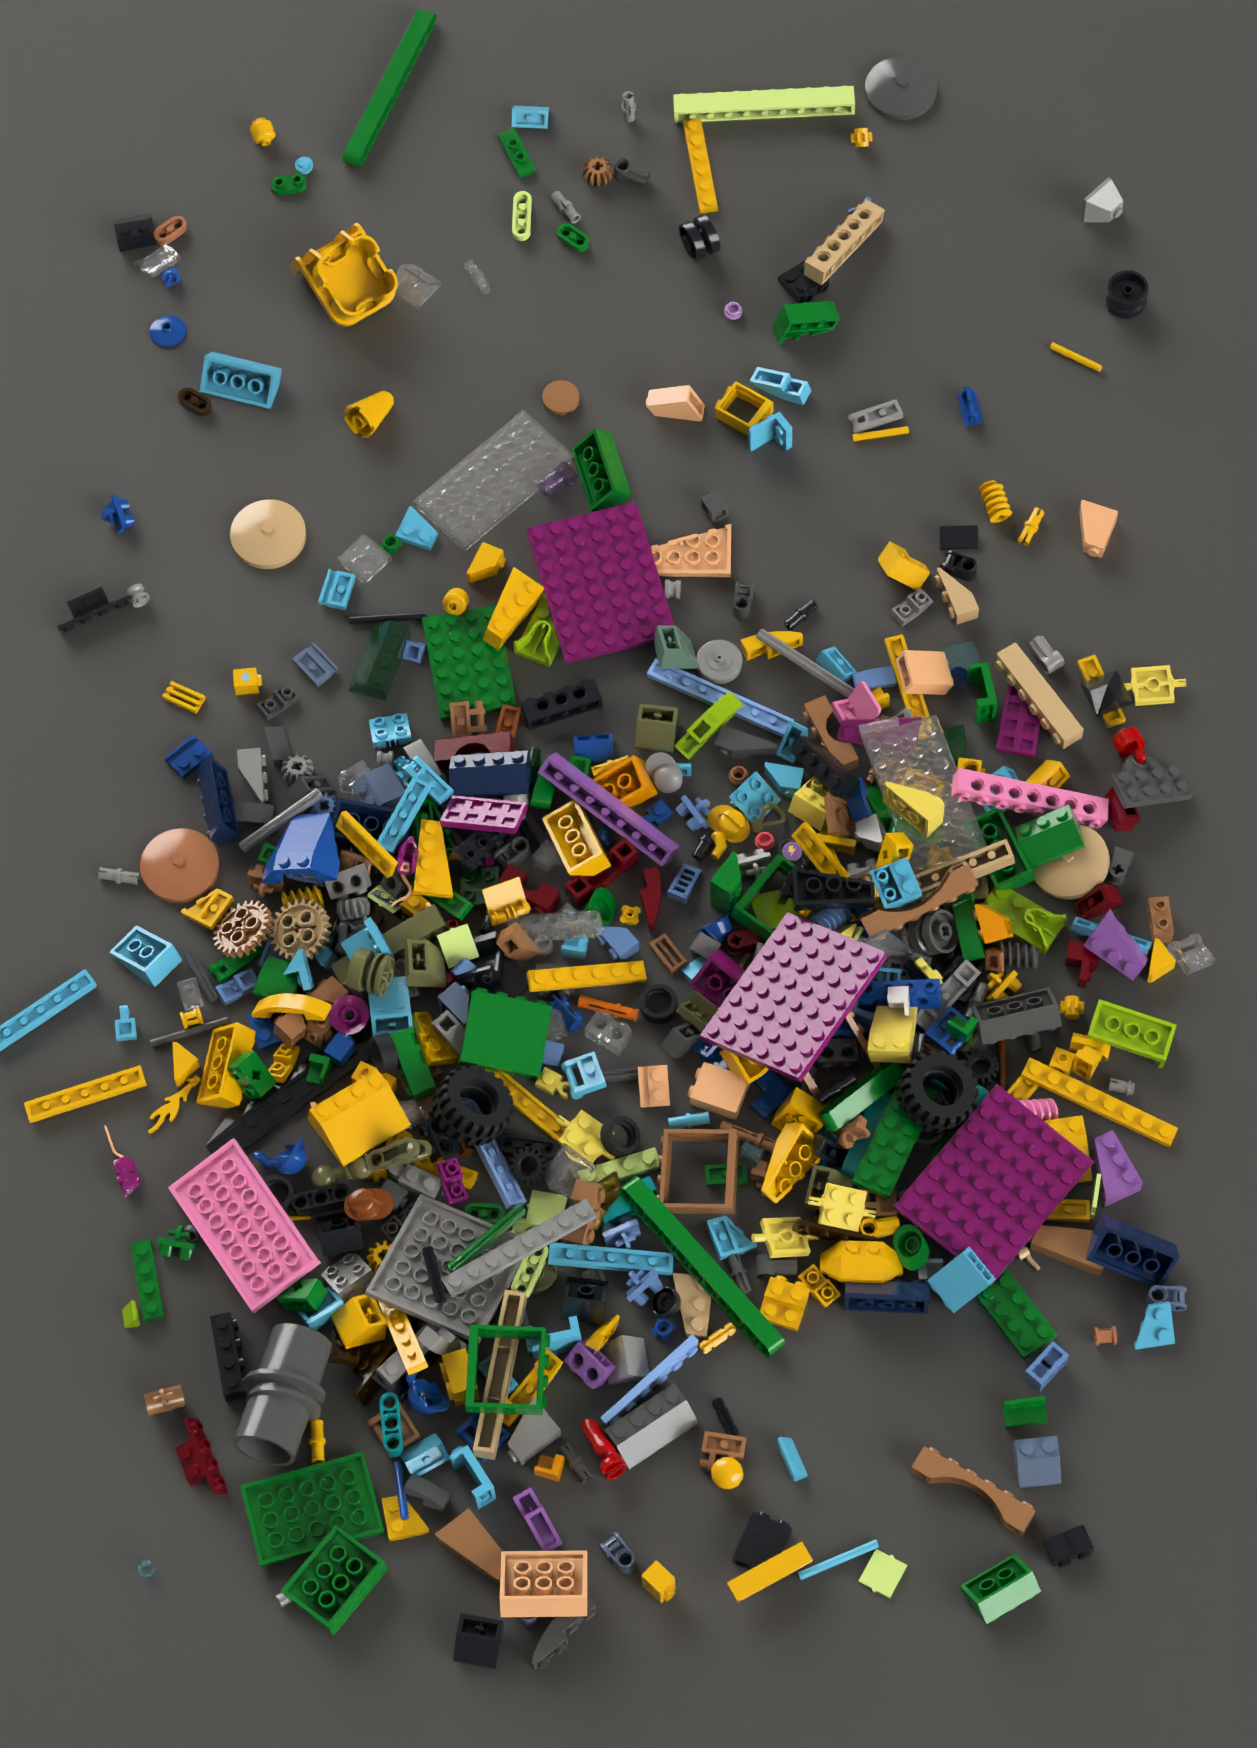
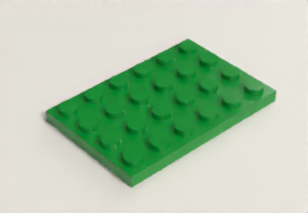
[422,605,517,721]
[240,1451,385,1568]

